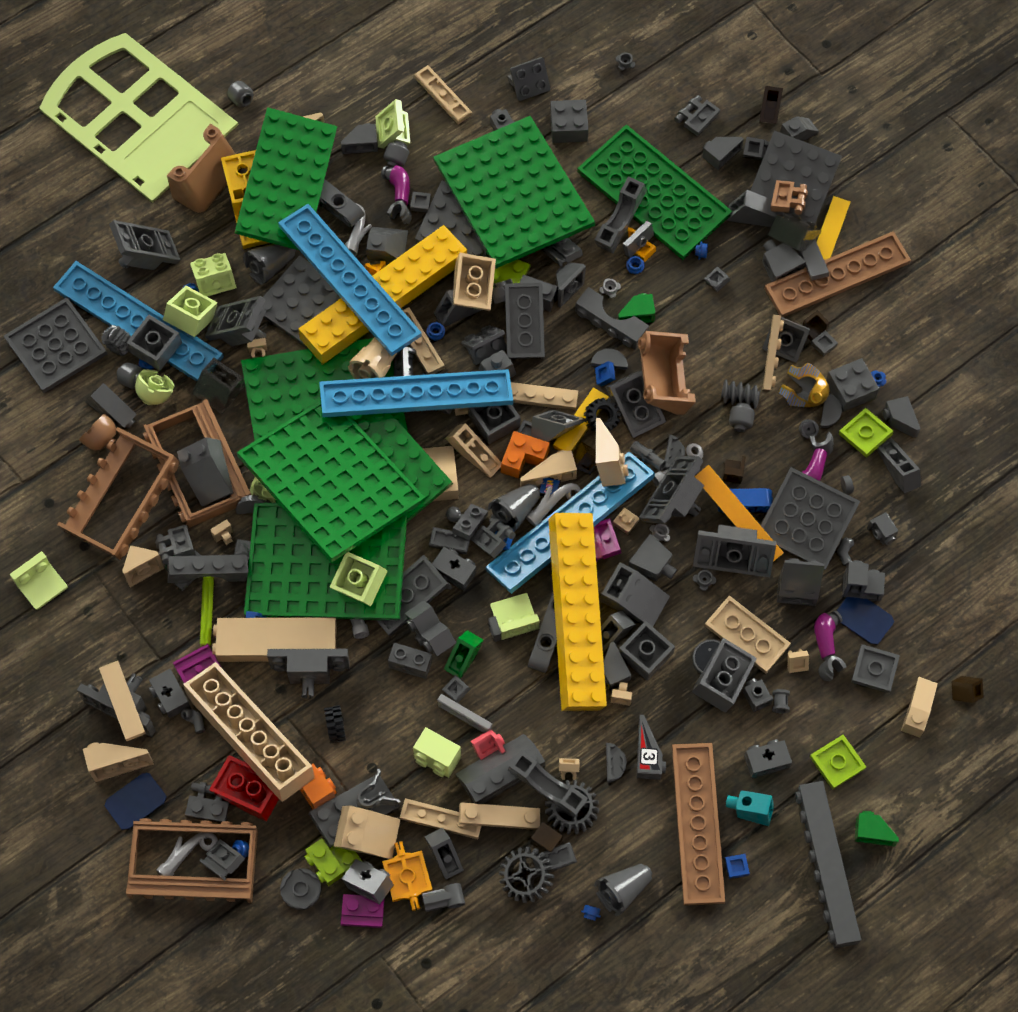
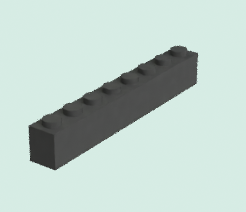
[795,781,861,949]

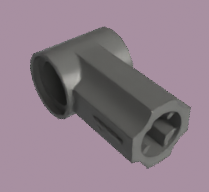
[422,883,465,912]

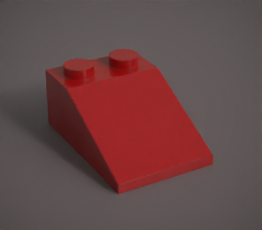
[209,755,279,822]

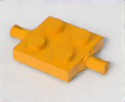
[382,841,433,911]

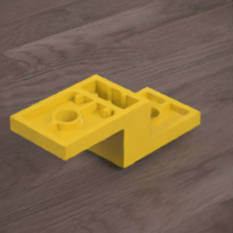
[221,150,269,249]

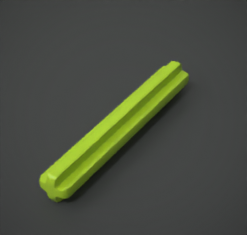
[200,577,214,647]

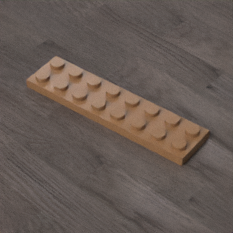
[764,231,911,317]
[672,743,725,905]

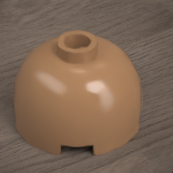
[79,414,116,451]

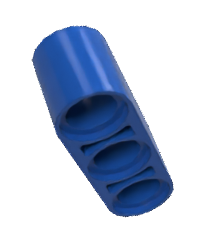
[718,488,773,513]

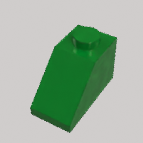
[618,293,656,323]
[444,630,484,679]
[855,811,899,847]

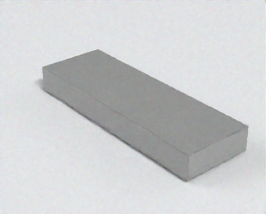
[437,694,492,733]

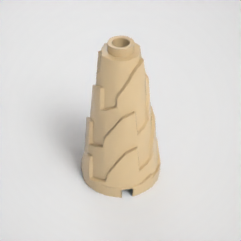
[348,337,397,379]

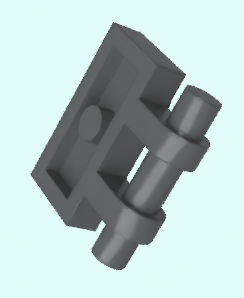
[674,95,720,136]
[470,517,516,559]
[155,525,195,564]
[185,782,230,823]

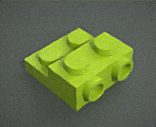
[304,838,362,886]

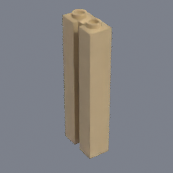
[212,618,337,662]

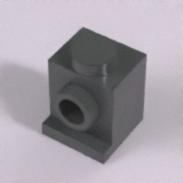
[490,109,514,131]
[492,279,513,304]
[867,512,898,545]
[743,679,773,713]

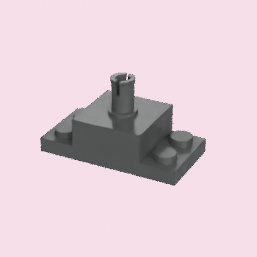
[109,220,181,270]
[205,296,267,346]
[639,456,704,524]
[693,525,776,578]
[267,649,350,699]
[77,673,156,738]

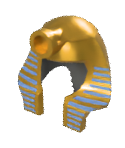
[778,363,829,407]

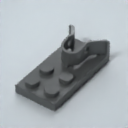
[505,283,545,359]
[376,555,452,636]
[309,769,401,848]

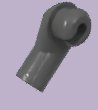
[837,537,854,566]
[181,708,205,734]

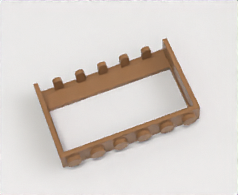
[143,399,251,528]
[57,427,179,560]
[126,818,258,903]

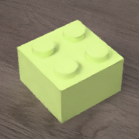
[163,286,217,337]
[330,552,387,606]
[413,727,461,778]

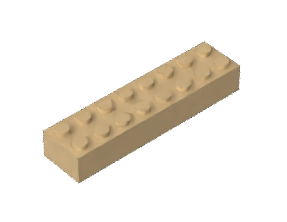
[183,662,315,802]

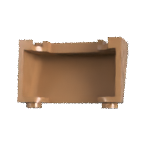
[167,124,239,213]
[638,331,696,415]

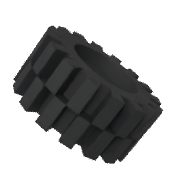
[584,398,621,432]
[324,705,346,744]

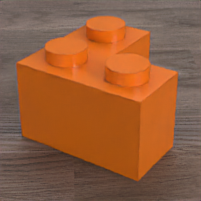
[501,431,550,479]
[300,764,337,809]

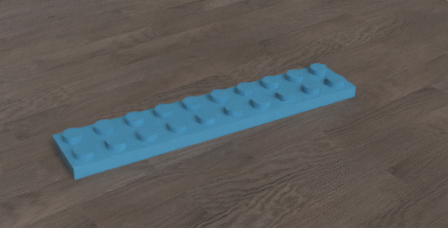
[278,204,422,356]
[53,261,224,384]
[319,369,513,417]
[486,451,655,594]

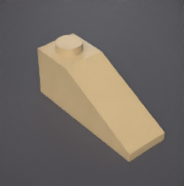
[445,423,501,478]
[520,450,577,487]
[901,677,938,738]

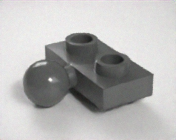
[446,503,488,540]

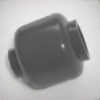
[227,81,254,107]
[383,140,409,167]
[117,362,143,389]
[729,403,755,432]

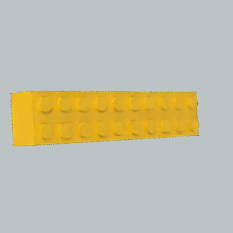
[298,225,467,364]
[548,513,607,711]

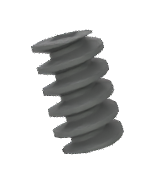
[720,379,761,409]

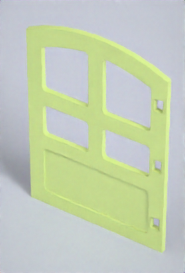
[39,33,238,203]

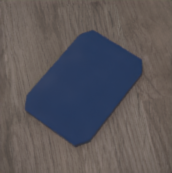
[837,597,894,645]
[104,773,167,830]

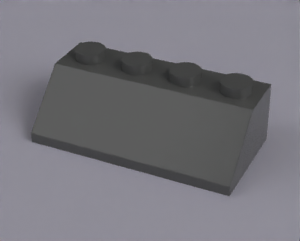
[455,734,545,804]

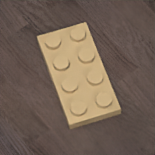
[704,596,791,674]

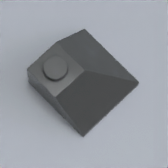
[366,227,408,262]
[556,262,586,308]
[531,410,585,442]

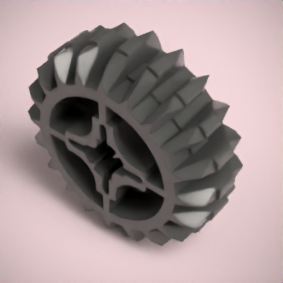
[545,780,599,835]
[499,847,554,903]

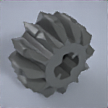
[101,325,131,356]

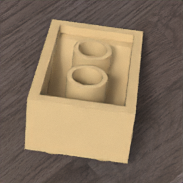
[453,253,496,311]
[596,418,629,487]
[422,446,459,501]
[83,743,154,782]
[334,806,401,859]

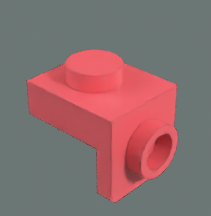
[471,730,505,760]

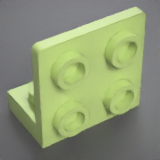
[190,253,237,297]
[10,551,68,610]
[490,593,540,640]

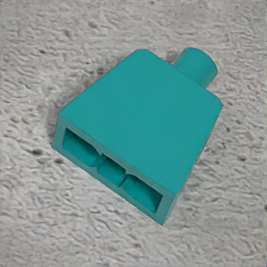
[726,790,774,826]

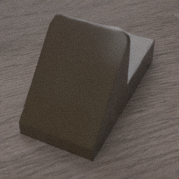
[759,85,783,124]

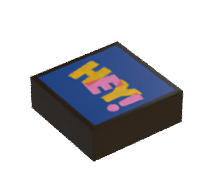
[539,477,561,496]

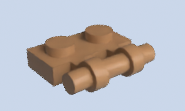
[771,180,808,215]

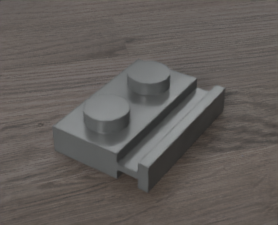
[543,238,583,267]
[200,839,245,881]

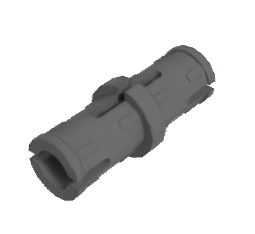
[630,441,667,471]

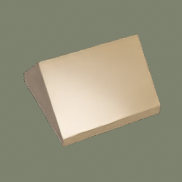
[122,545,164,587]

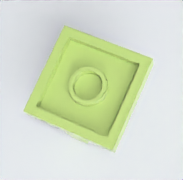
[375,99,410,149]

